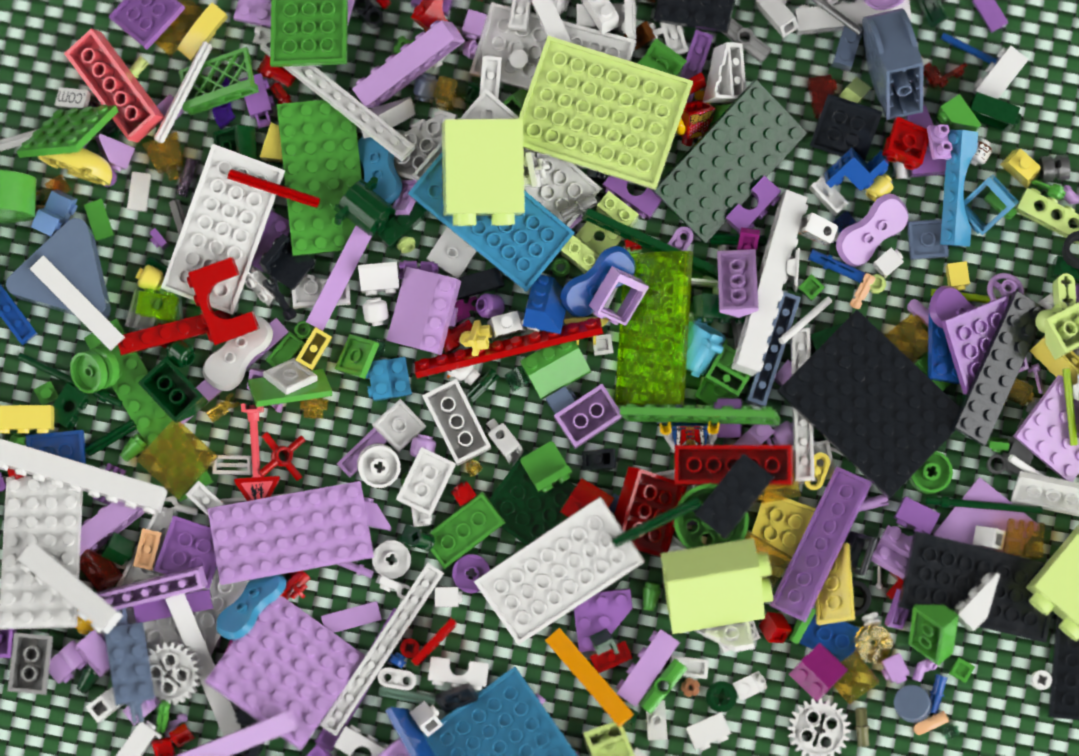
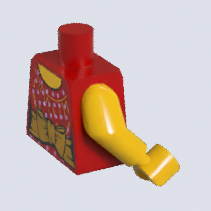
[676,90,716,146]

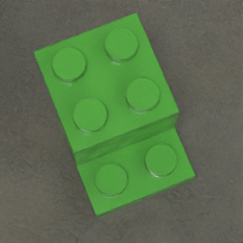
[637,38,687,76]
[694,344,750,406]

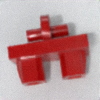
[279,571,311,600]

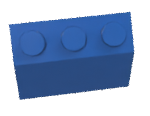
[523,275,566,334]

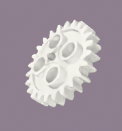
[148,641,203,705]
[787,698,851,756]

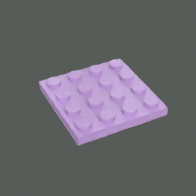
[1013,375,1079,482]

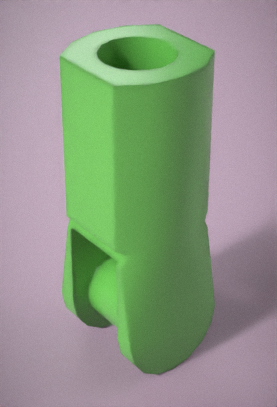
[983,190,1017,220]

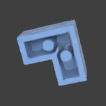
[31,190,78,236]

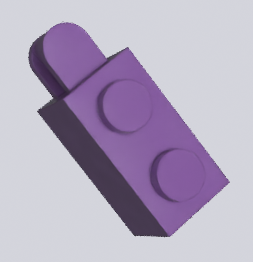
[239,73,275,129]

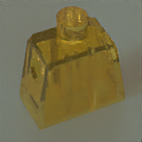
[143,132,184,181]

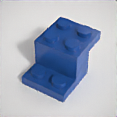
[824,148,889,191]

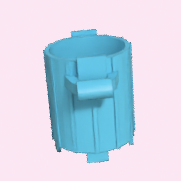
[673,320,726,378]

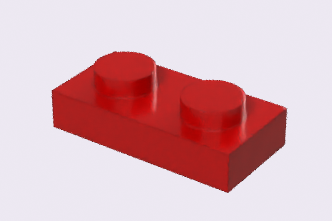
[589,641,633,673]

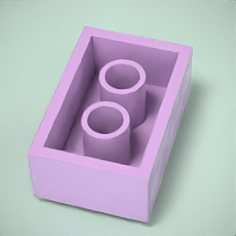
[554,384,623,449]

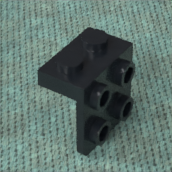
[259,233,315,290]

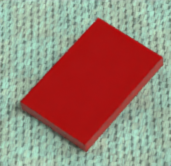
[411,618,457,666]

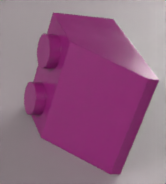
[789,643,848,701]

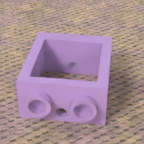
[589,266,649,326]

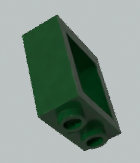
[969,92,1021,133]

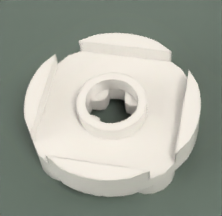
[372,540,411,579]

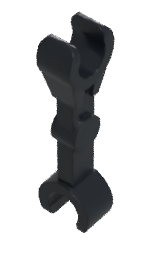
[263,276,297,321]

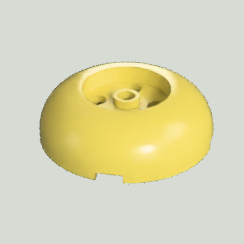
[37,148,112,186]

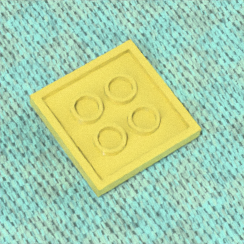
[749,491,816,561]

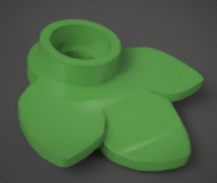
[1031,180,1066,200]

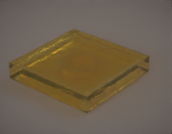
[834,651,880,705]

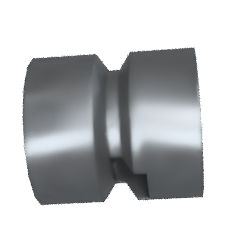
[1039,154,1071,182]

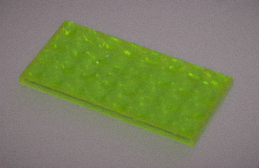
[615,251,693,406]

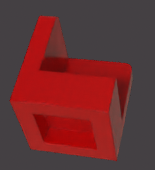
[759,612,792,643]

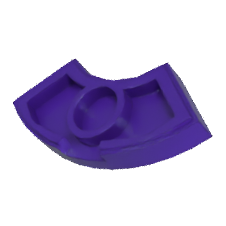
[212,77,236,130]

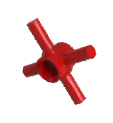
[258,432,305,481]

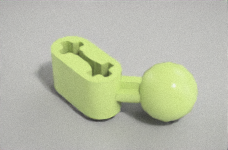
[1035,273,1076,333]

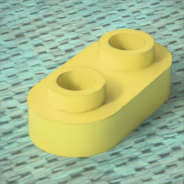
[804,453,830,491]

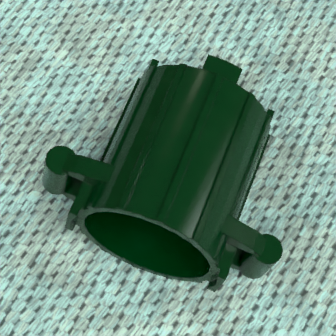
[334,177,396,237]

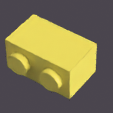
[296,327,333,370]

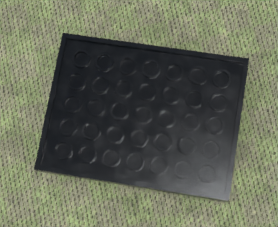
[777,310,960,499]

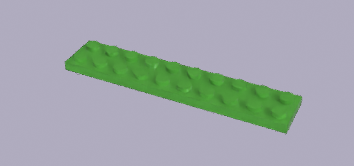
[84,318,214,502]

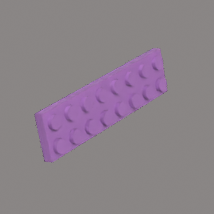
[770,466,872,622]

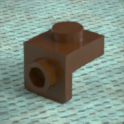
[623,21,656,51]

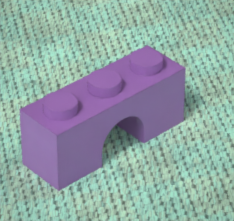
[603,175,662,220]
[725,176,781,234]

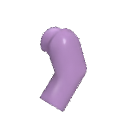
[912,658,937,682]

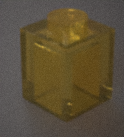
[1007,378,1034,406]

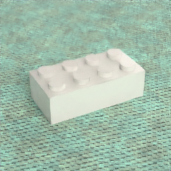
[422,378,492,466]

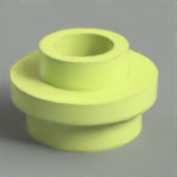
[397,236,415,253]

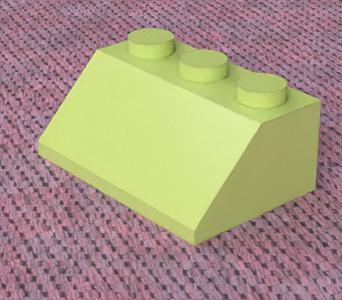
[1044,302,1079,360]

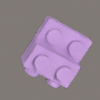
[871,525,913,579]

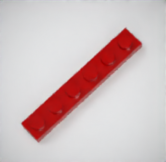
[118,310,230,356]

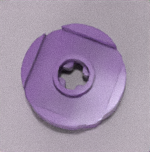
[452,554,490,593]

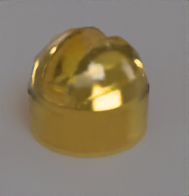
[466,460,483,477]

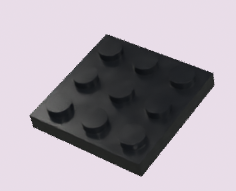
[810,94,882,160]

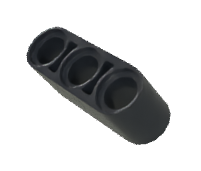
[352,0,384,29]
[456,267,505,300]

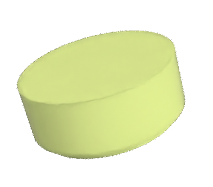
[869,274,886,294]

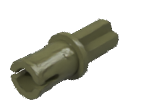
[854,707,870,747]

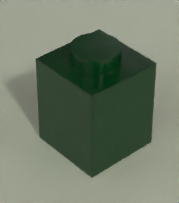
[101,532,135,566]

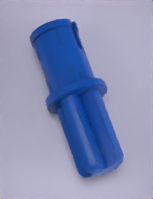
[929,674,948,714]

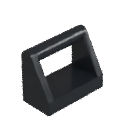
[847,531,878,576]

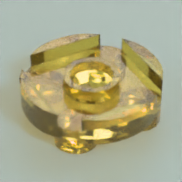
[854,624,894,664]

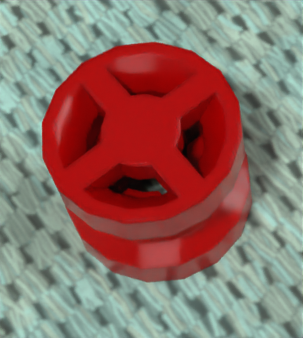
[400,638,420,658]

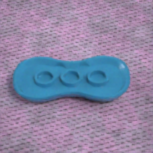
[358,137,402,204]
[216,574,286,640]

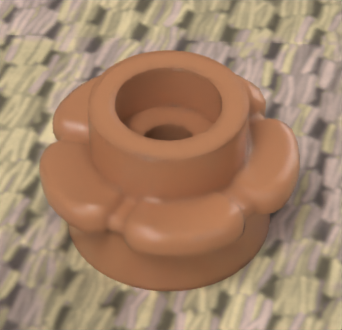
[681,678,700,697]

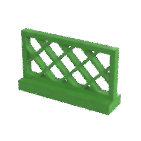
[179,47,259,115]

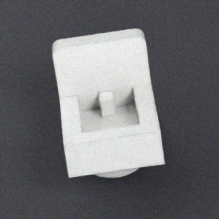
[733,671,767,701]

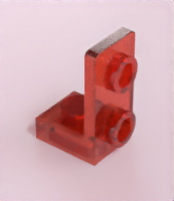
[923,62,968,89]

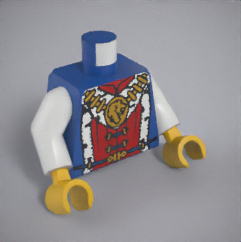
[660,421,720,451]

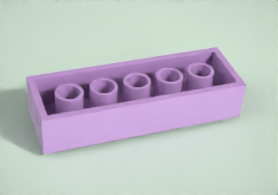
[352,20,465,108]

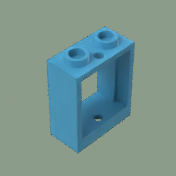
[964,174,1019,235]

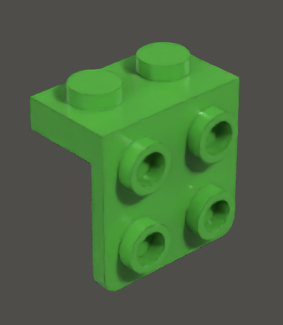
[521,441,572,493]

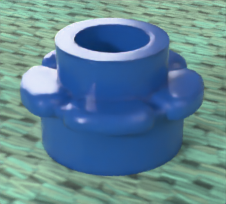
[388,652,407,669]

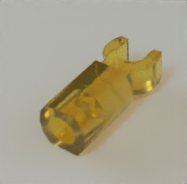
[206,393,240,423]

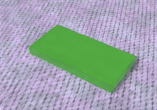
[248,369,332,407]
[429,492,506,569]

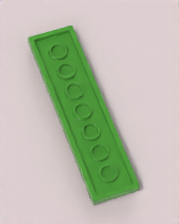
[620,404,780,425]

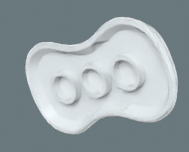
[202,315,273,391]

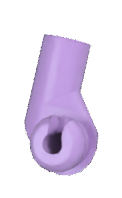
[1062,185,1079,204]

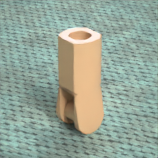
[913,711,949,735]

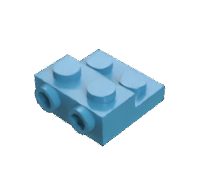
[366,357,412,402]

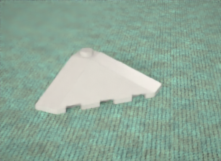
[394,110,458,180]

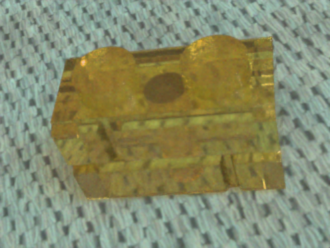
[433,76,459,111]

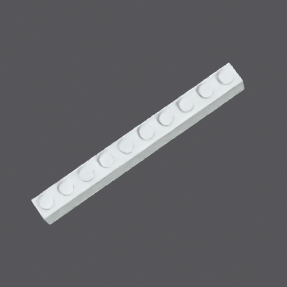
[731,190,808,376]
[0,439,167,515]

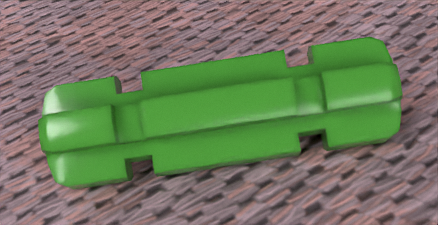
[156,700,170,733]

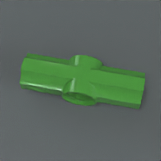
[638,658,688,714]

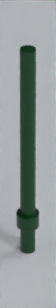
[17,353,123,408]
[926,496,1042,514]

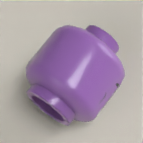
[476,293,505,319]

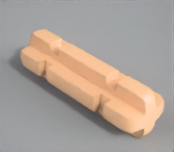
[850,273,875,310]

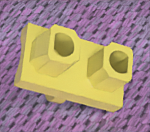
[460,320,493,356]

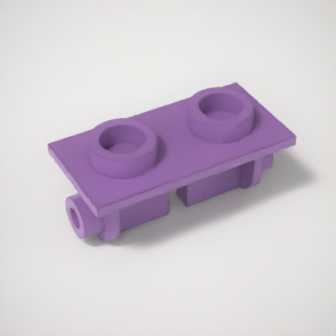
[399,260,439,279]

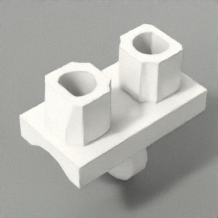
[523,152,550,188]

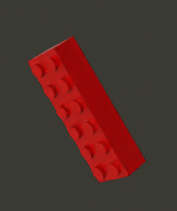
[674,445,793,486]

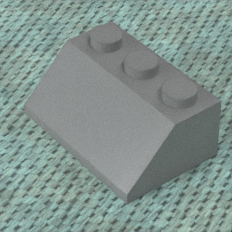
[7,633,53,695]

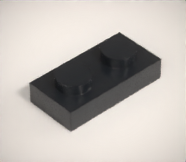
[435,683,479,712]

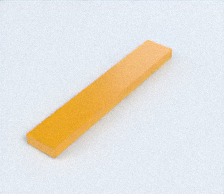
[545,628,634,727]

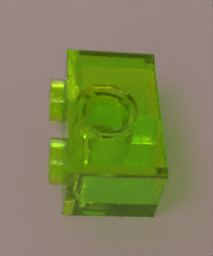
[135,288,180,322]

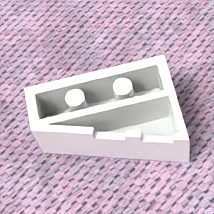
[703,42,746,104]

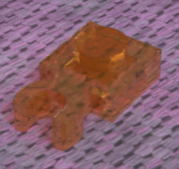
[36,174,72,204]

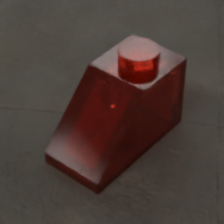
[807,74,837,119]
[80,549,123,591]

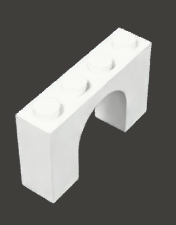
[755,0,839,38]

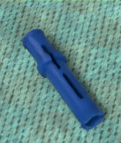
[808,249,865,283]

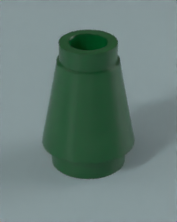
[76,664,100,694]

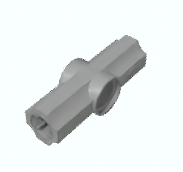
[721,18,772,63]

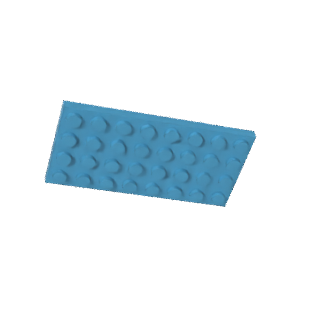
[408,152,575,292]

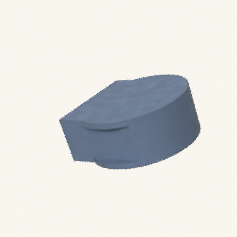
[862,8,923,120]

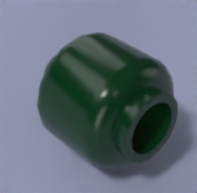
[166,340,195,368]

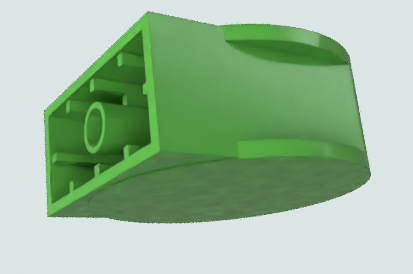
[0,170,37,223]

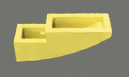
[177,2,228,62]

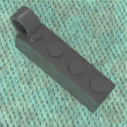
[986,398,1040,477]

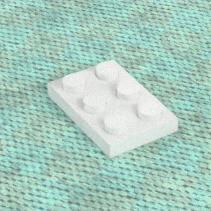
[396,447,456,516]

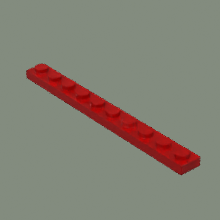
[415,317,603,378]

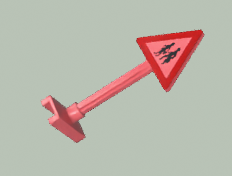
[234,404,280,501]

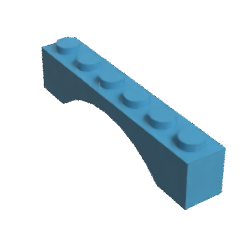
[940,130,978,247]

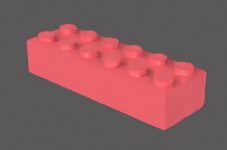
[64,29,164,142]

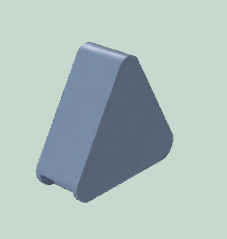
[6,218,111,319]

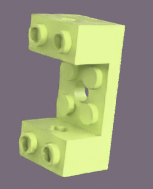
[561,191,639,273]
[583,722,635,756]

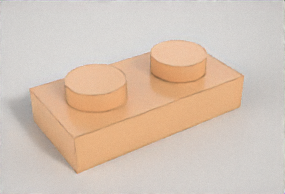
[133,528,162,571]

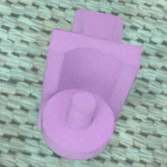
[927,124,953,160]

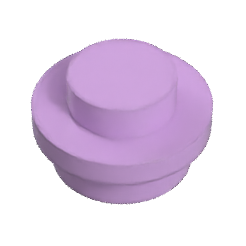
[463,40,478,59]

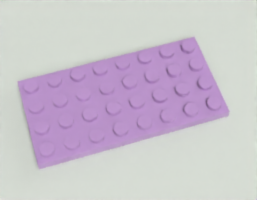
[207,481,374,585]

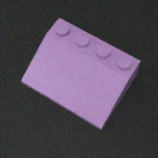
[386,267,461,355]

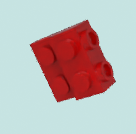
[882,116,929,170]

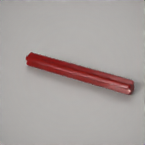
[227,169,320,208]

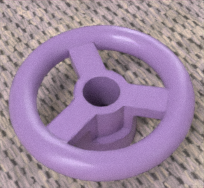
[987,273,1024,301]

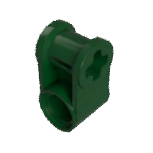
[458,81,480,105]
[399,524,435,551]

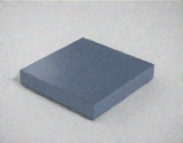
[907,219,949,260]

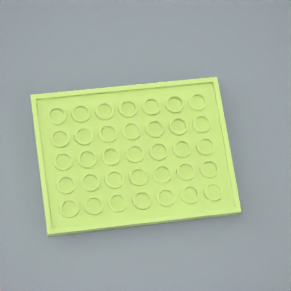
[518,36,693,190]

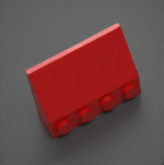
[614,467,688,558]

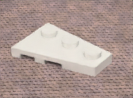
[292,274,351,309]

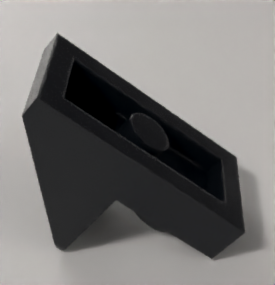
[582,448,616,471]

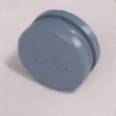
[894,685,932,723]

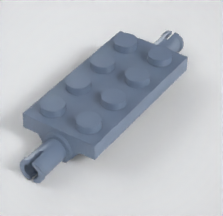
[104,608,155,724]

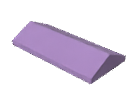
[717,249,759,318]

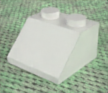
[358,262,400,296]

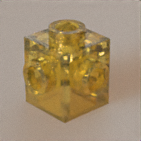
[300,397,328,419]

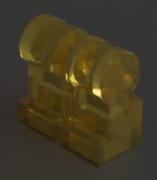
[1003,518,1045,559]

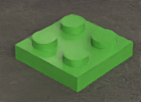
[335,334,379,379]

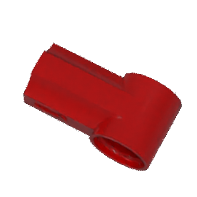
[256,54,296,88]
[443,319,473,354]

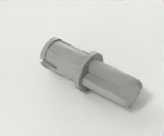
[560,194,598,220]

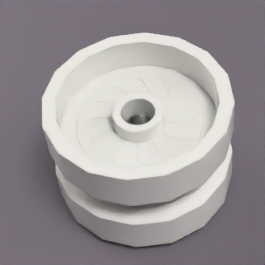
[357,443,400,488]

